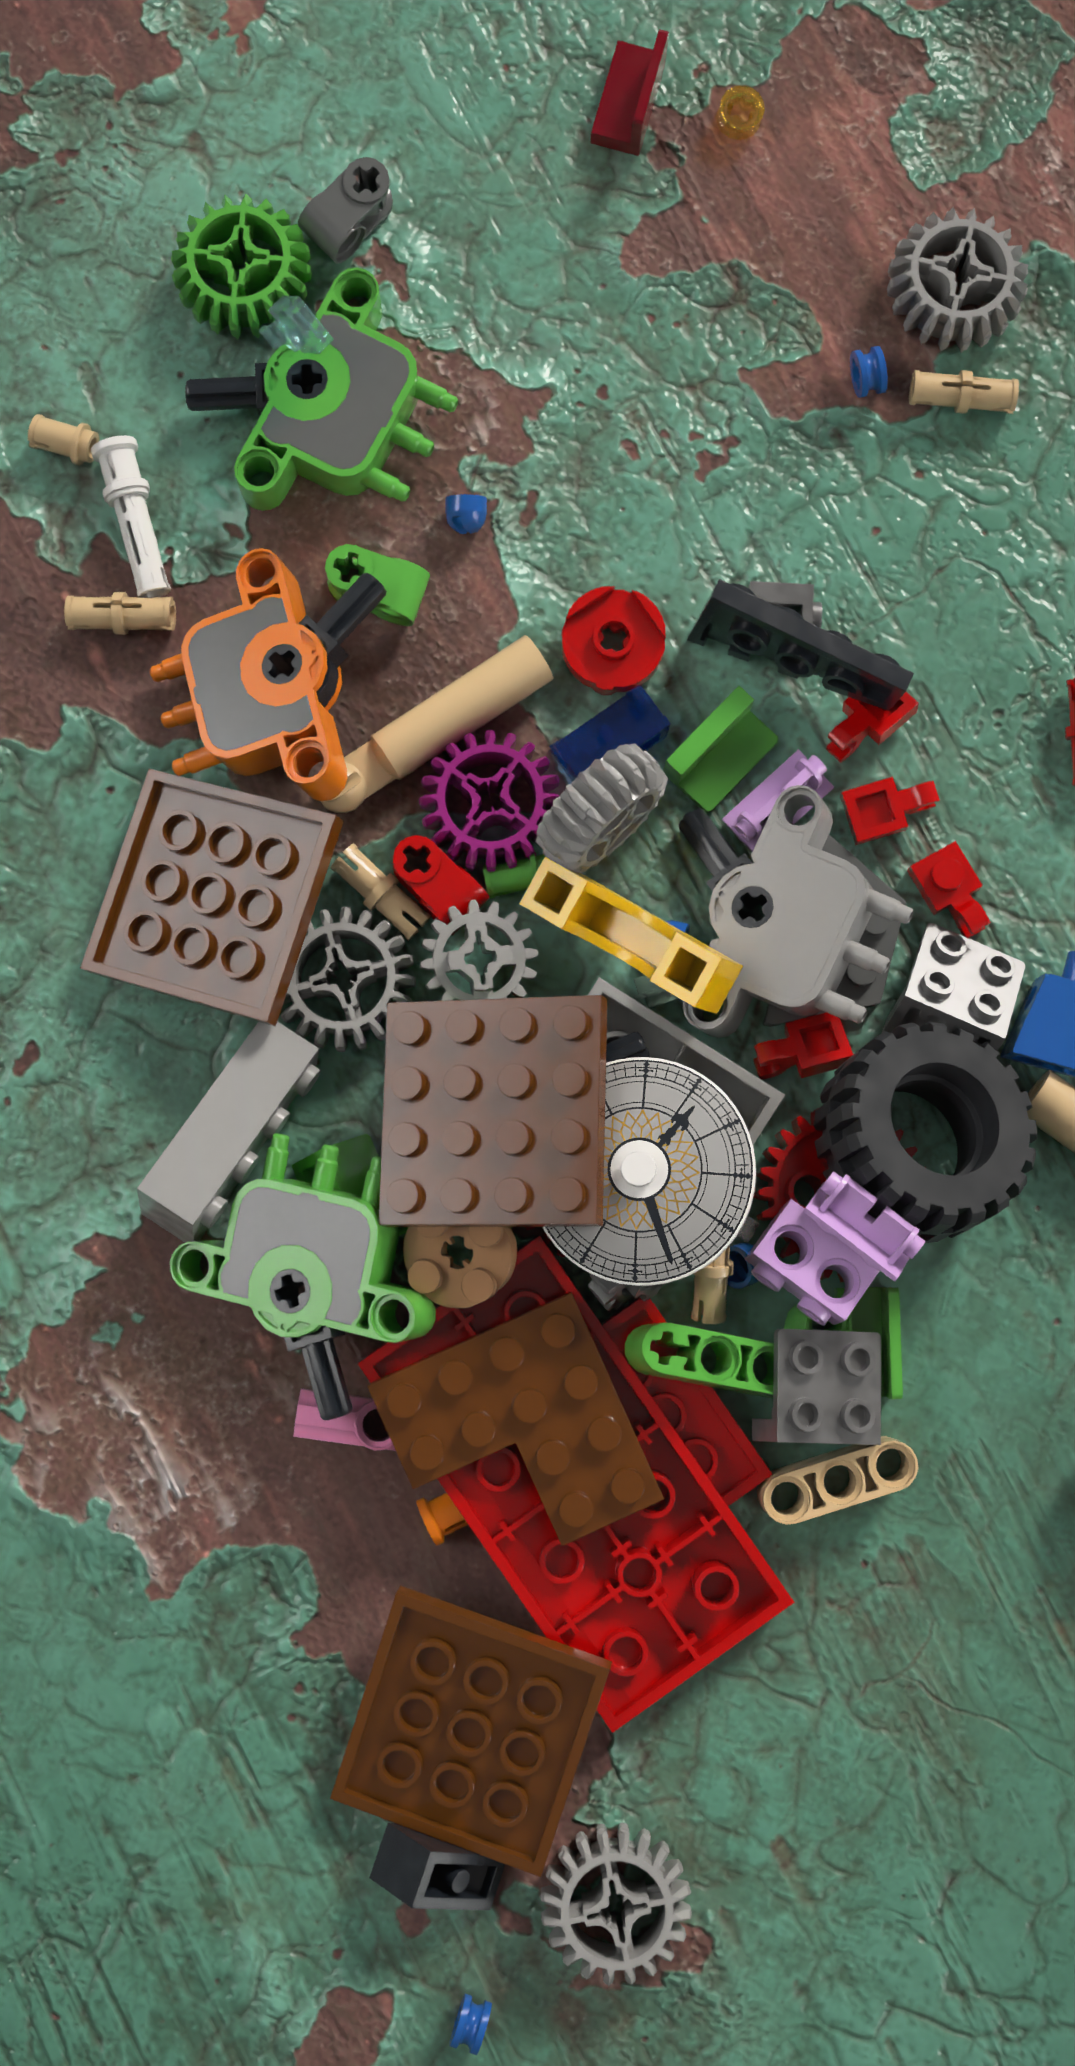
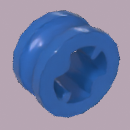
[850,346,888,398]
[449,1993,492,2056]

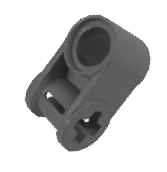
[298,157,393,264]

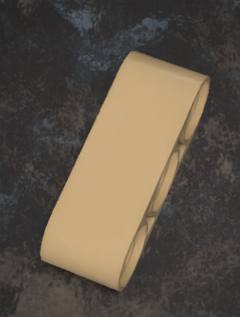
[757,1436,918,1525]

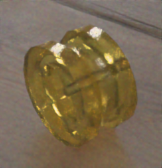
[716,85,765,140]

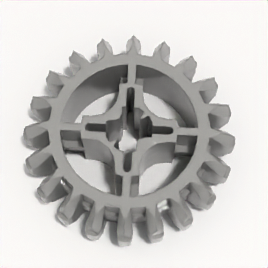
[887,207,1028,353]
[536,743,668,873]
[281,907,416,1052]
[540,1822,692,1986]

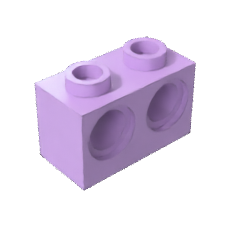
[745,1199,879,1325]

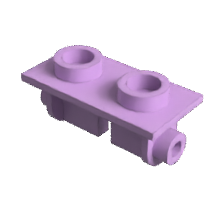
[722,749,834,852]
[803,1171,925,1282]

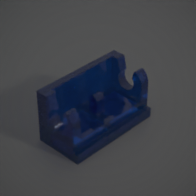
[549,685,671,782]

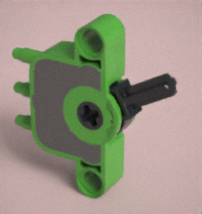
[185,267,458,511]
[170,1133,436,1420]

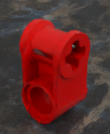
[393,835,490,936]

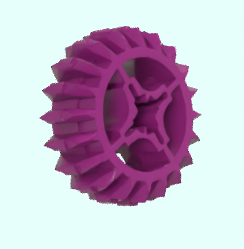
[419,730,560,872]

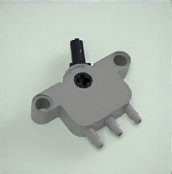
[678,785,913,1038]

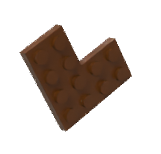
[367,1292,664,1546]

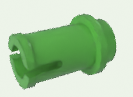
[483,854,546,899]

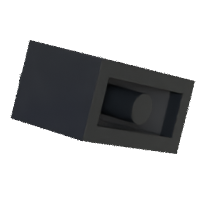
[369,1823,505,1910]

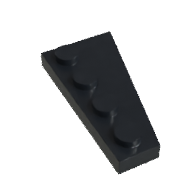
[687,579,914,711]

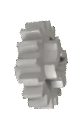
[420,900,538,1001]

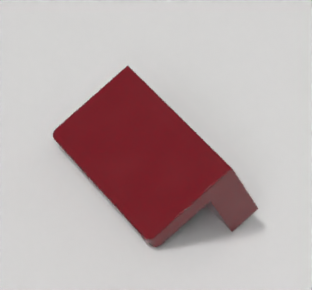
[590,29,669,156]

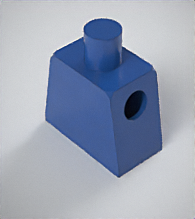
[1001,951,1075,1078]

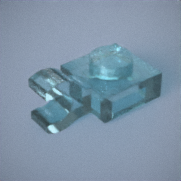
[259,296,334,354]

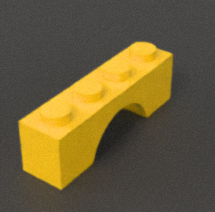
[520,857,743,1014]

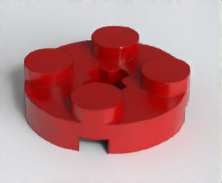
[562,586,666,695]

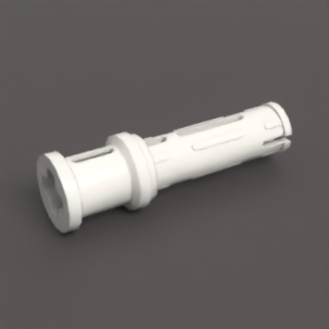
[91,436,171,598]

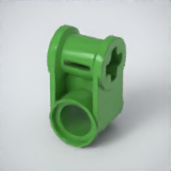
[325,544,430,626]

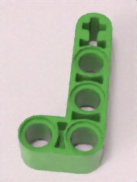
[625,1304,852,1399]

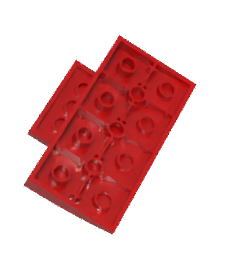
[358,1234,795,1733]

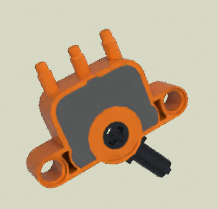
[150,548,387,801]

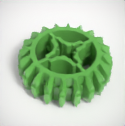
[171,194,312,340]

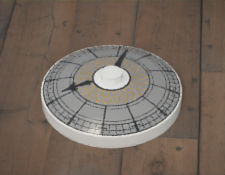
[543,1057,756,1286]

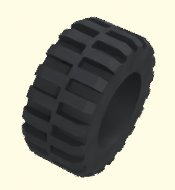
[814,1022,1038,1243]

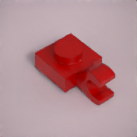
[826,685,919,763]
[840,776,940,846]
[907,841,991,938]
[753,1012,854,1079]

